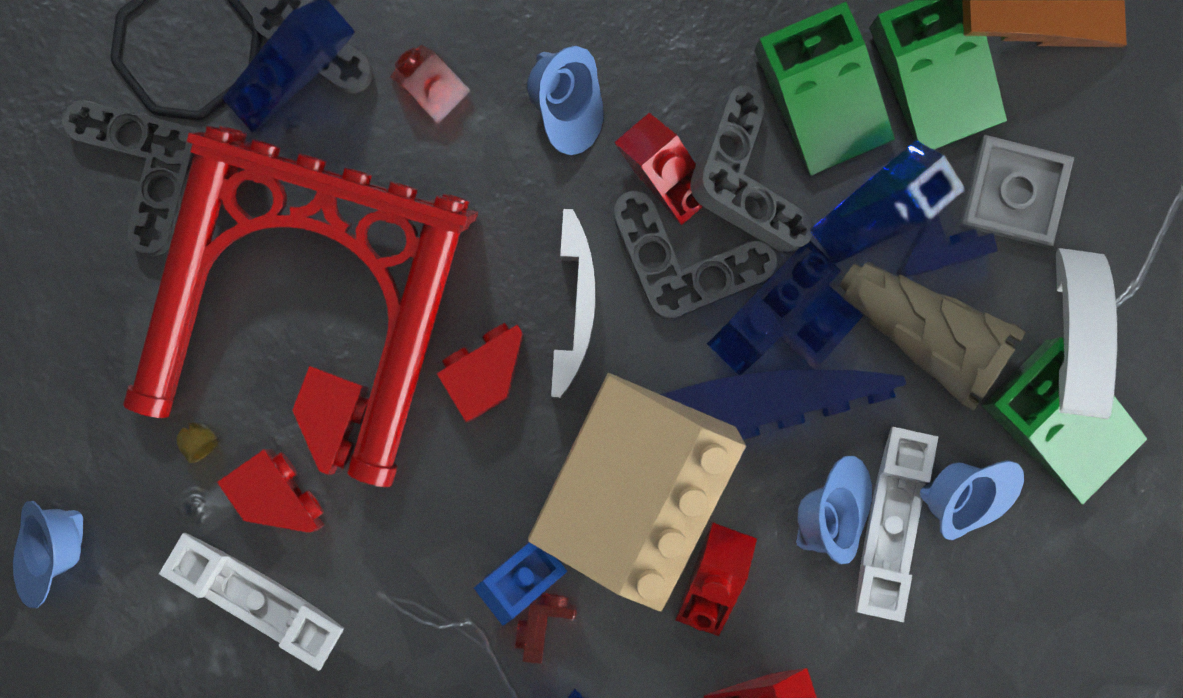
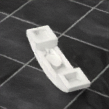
[551,209,595,399]
[1056,248,1117,419]
[855,427,938,622]
[159,533,344,671]

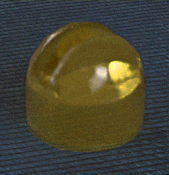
[177,422,219,463]

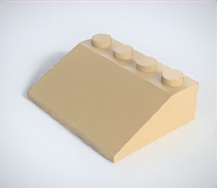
[528,373,746,612]

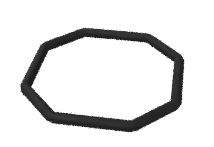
[110,0,261,120]

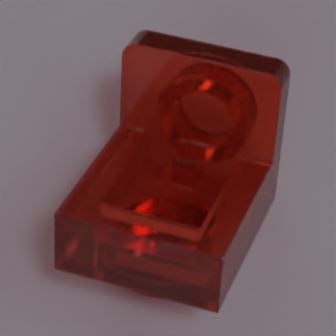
[390,45,471,123]
[515,594,577,664]

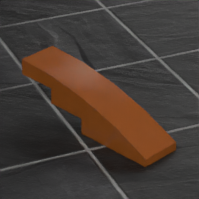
[962,0,1127,47]

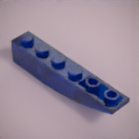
[660,369,907,440]

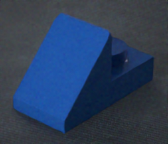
[474,542,568,626]

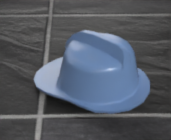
[527,46,604,155]
[796,456,872,564]
[920,460,1024,540]
[13,501,83,608]

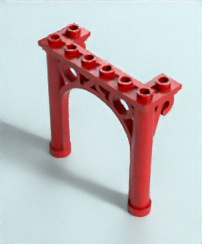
[123,126,479,487]

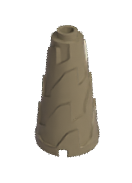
[839,262,1026,411]

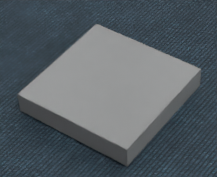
[960,135,1074,248]

